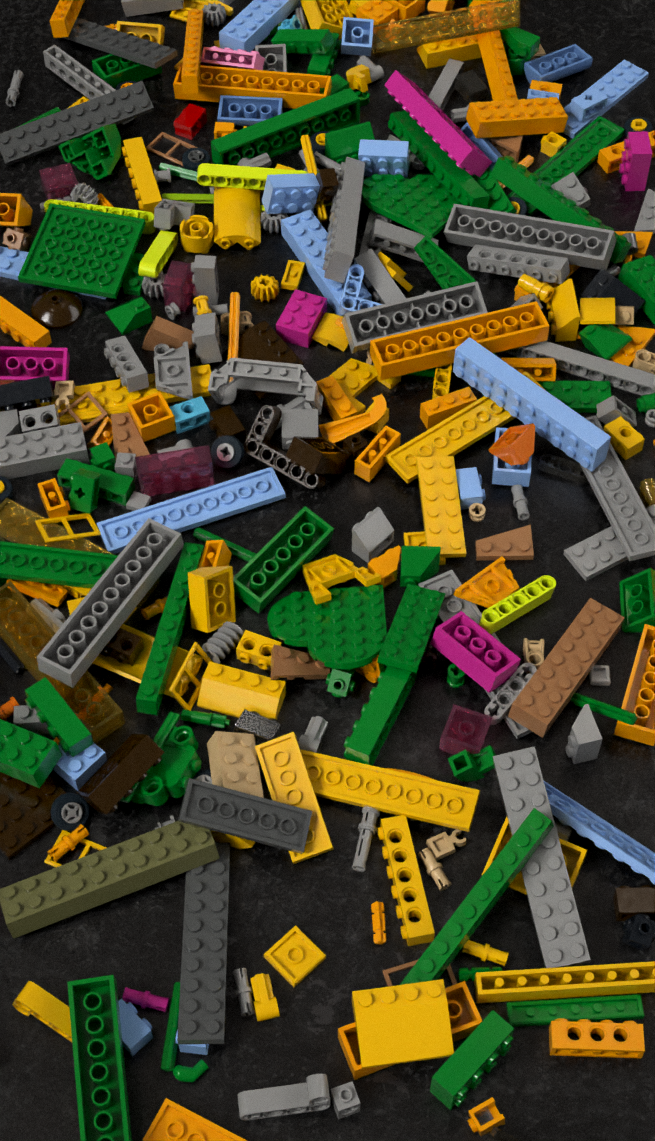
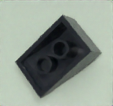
[580,268,645,326]

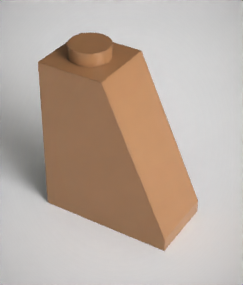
[491,135,524,163]
[142,316,195,351]

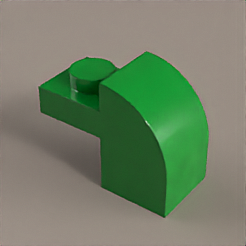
[448,745,496,782]

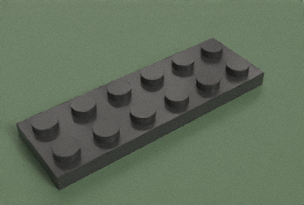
[178,778,312,854]

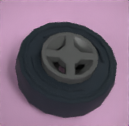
[182,148,211,171]

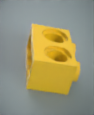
[236,630,282,671]

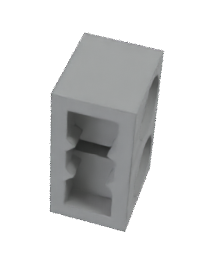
[19,404,61,433]

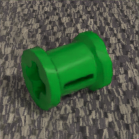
[447,663,465,688]

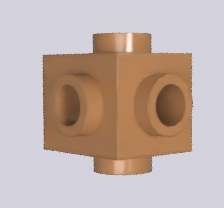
[2,226,32,251]

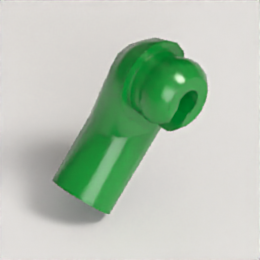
[173,1059,209,1083]

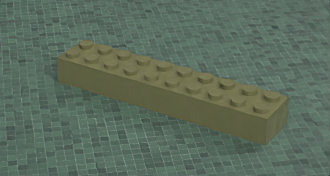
[0,821,220,939]

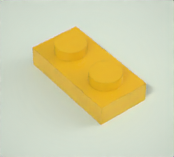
[281,260,305,291]

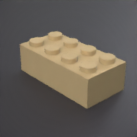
[207,731,264,798]

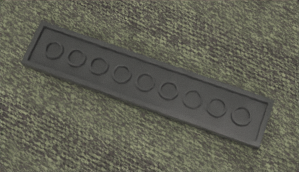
[62,18,178,69]
[0,81,154,166]
[177,843,230,1044]

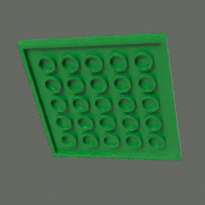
[18,203,146,299]

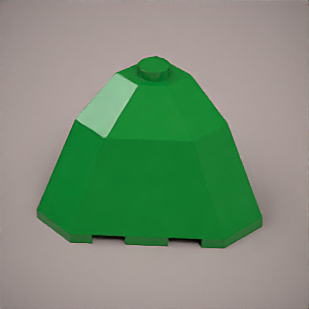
[59,124,121,180]

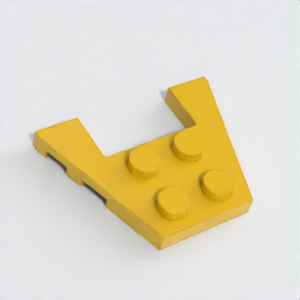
[328,358,401,415]
[302,554,381,605]

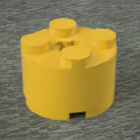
[180,215,214,254]

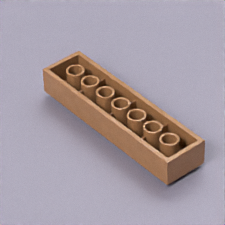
[508,598,625,738]

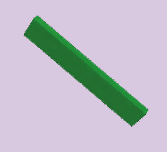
[506,994,644,1027]

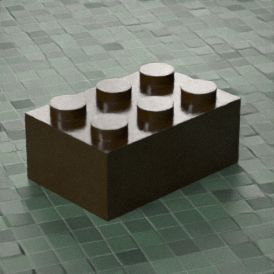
[286,436,351,475]

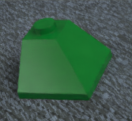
[105,297,152,335]
[579,324,633,360]
[400,546,441,587]

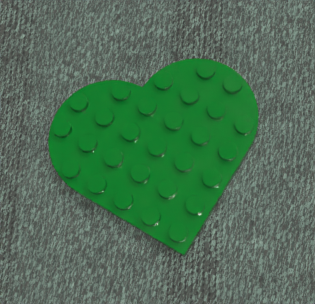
[361,174,462,239]
[267,585,387,669]

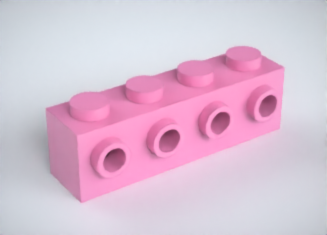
[201,46,265,70]

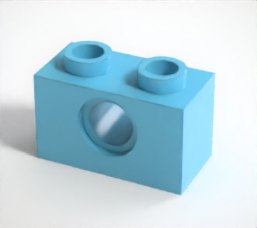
[169,396,210,434]

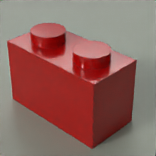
[174,103,207,140]

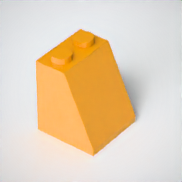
[0,193,33,227]

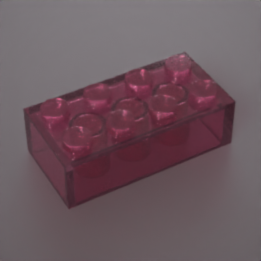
[135,445,214,496]

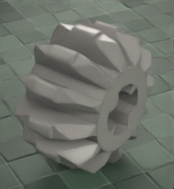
[202,2,226,27]
[70,182,99,205]
[260,210,288,234]
[142,271,171,299]

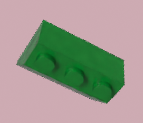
[325,121,375,164]
[619,568,655,633]

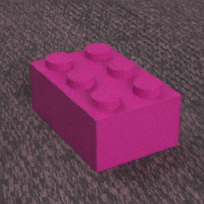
[619,131,652,191]
[276,289,327,348]

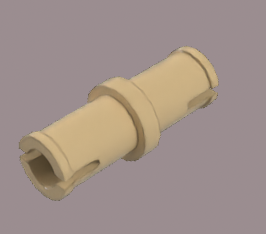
[418,847,452,891]

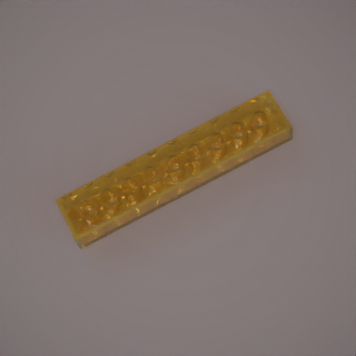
[0,581,125,744]

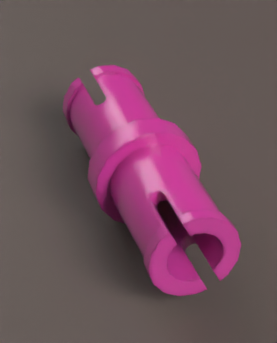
[122,987,169,1013]

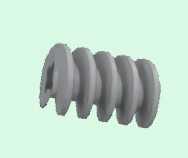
[202,621,244,664]

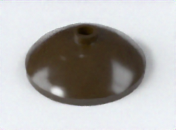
[31,289,83,329]

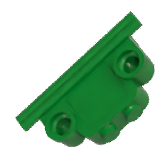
[119,712,202,806]

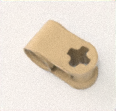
[221,311,254,336]
[632,349,655,375]
[523,638,544,674]

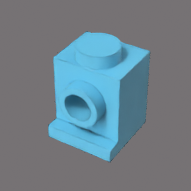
[277,15,303,30]

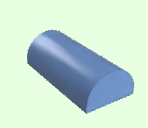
[524,44,593,85]
[217,95,283,127]

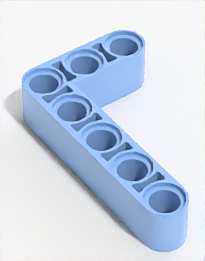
[339,264,382,316]

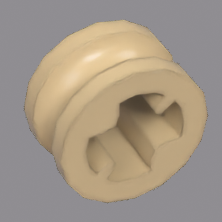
[468,503,486,522]

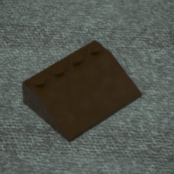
[223,320,304,400]
[75,734,164,815]

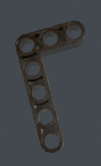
[244,405,326,489]

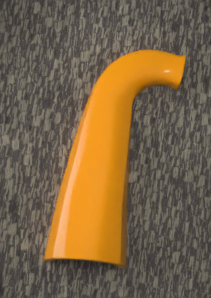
[318,394,386,444]

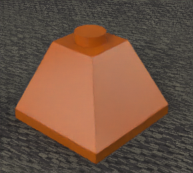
[488,423,535,466]

